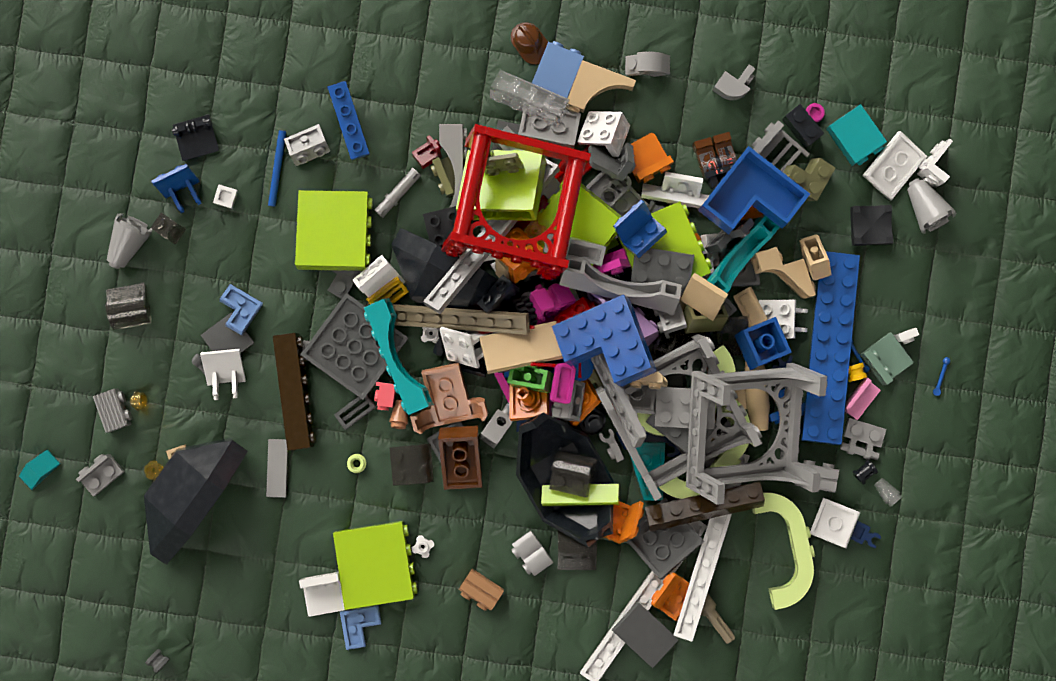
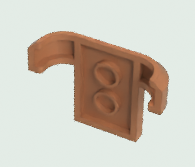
[410,363,488,434]

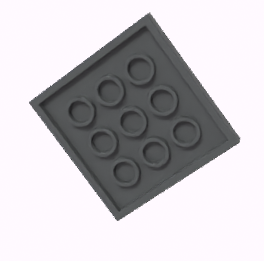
[300,293,408,400]

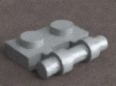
[840,418,886,460]

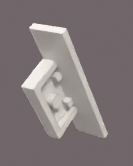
[641,172,710,208]

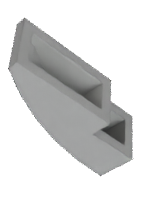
[543,234,606,266]

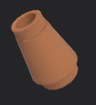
[389,400,408,429]

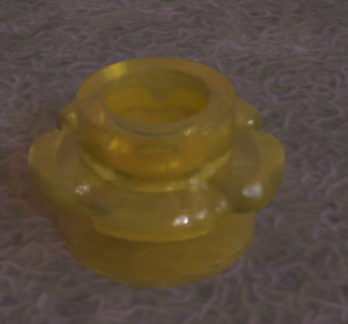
[130,391,147,410]
[144,461,163,480]

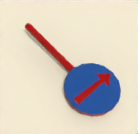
[530,358,593,381]

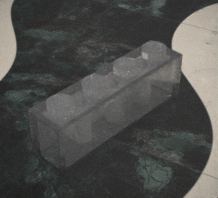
[490,70,570,127]

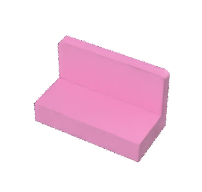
[845,378,881,420]

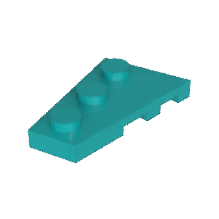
[630,442,665,500]

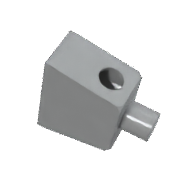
[479,403,513,448]

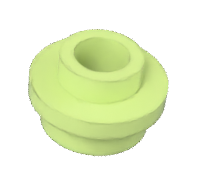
[347,454,366,473]

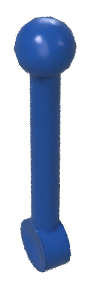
[851,340,870,373]
[933,357,950,396]

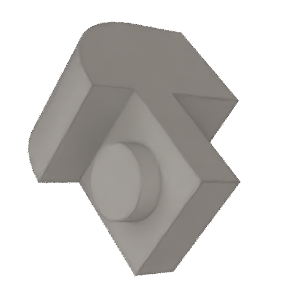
[625,52,670,77]
[713,65,755,100]

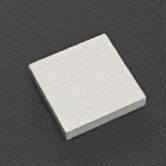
[810,498,860,549]

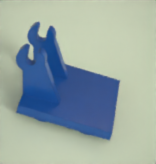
[152,164,202,213]

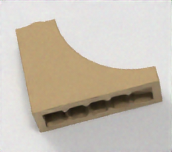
[566,60,636,113]

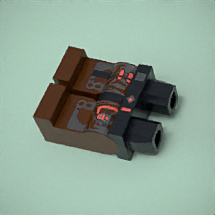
[692,132,737,190]

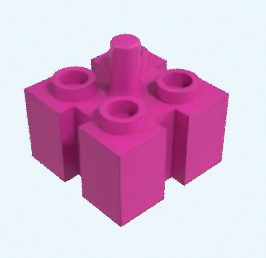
[529,283,576,325]

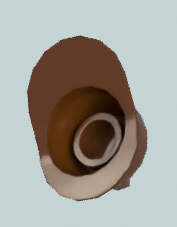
[511,22,548,64]

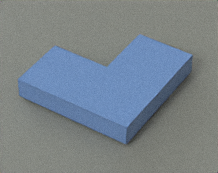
[220,284,263,335]
[340,605,382,650]

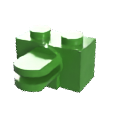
[507,362,554,393]

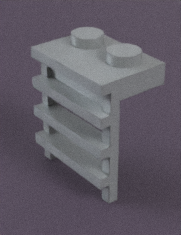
[751,121,809,172]

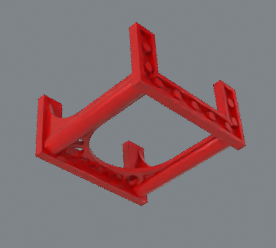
[442,124,591,280]

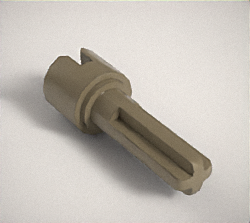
[701,592,735,644]

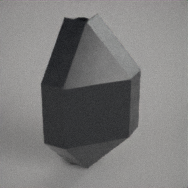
[391,228,522,312]
[516,412,614,547]
[144,438,248,565]

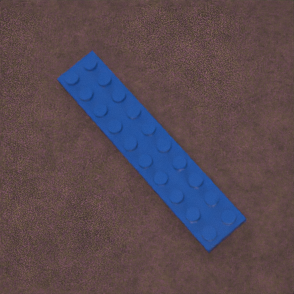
[801,251,860,445]

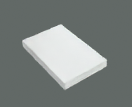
[862,131,927,200]

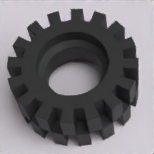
[508,296,537,325]

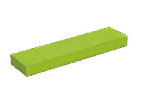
[541,484,620,506]

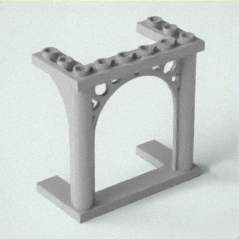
[595,334,762,501]
[686,363,827,504]

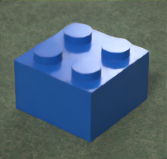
[734,317,792,371]

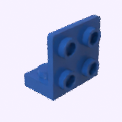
[613,200,667,258]

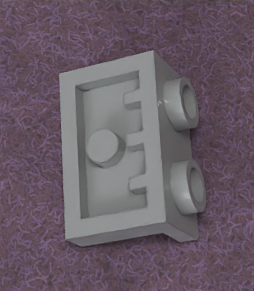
[284,124,330,166]
[653,302,687,339]
[76,454,125,497]

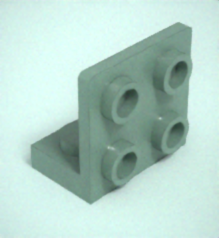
[859,332,913,385]

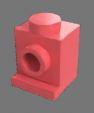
[374,382,396,411]

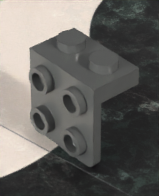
[588,142,636,181]

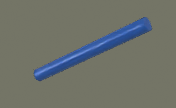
[268,130,286,207]

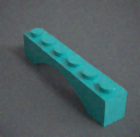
[707,215,780,293]
[364,298,434,415]

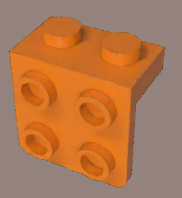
[631,133,674,183]
[499,227,543,284]
[604,501,644,544]
[651,572,689,621]

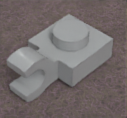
[599,429,624,462]

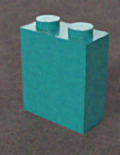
[826,104,887,166]

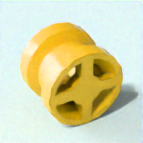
[848,362,867,382]

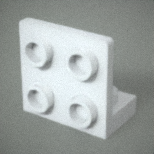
[577,111,630,157]
[353,255,405,302]
[299,572,344,616]

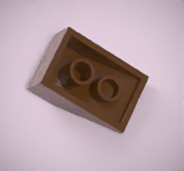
[438,426,482,490]

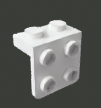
[917,139,953,188]

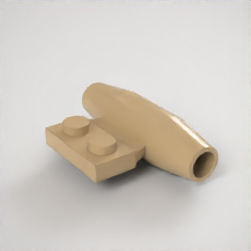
[734,360,770,431]

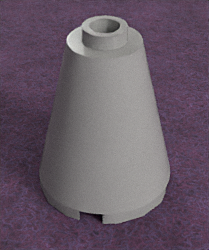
[907,178,957,234]
[107,213,152,269]

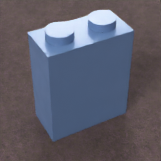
[531,41,584,102]

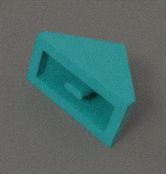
[19,450,61,490]

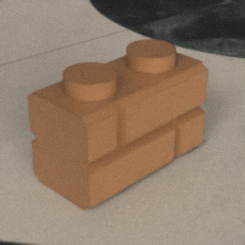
[459,569,504,611]

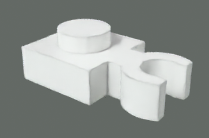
[701,234,720,267]

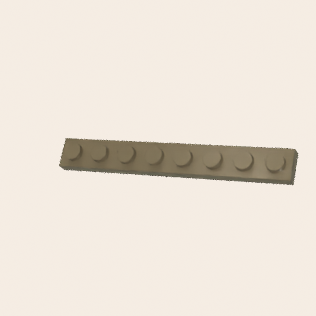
[392,304,530,335]

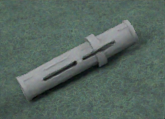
[374,168,421,218]

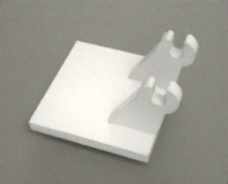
[759,300,808,339]
[440,327,490,368]
[200,349,246,400]

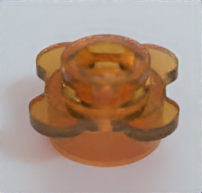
[524,220,547,242]

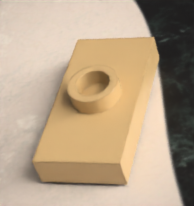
[733,287,768,327]

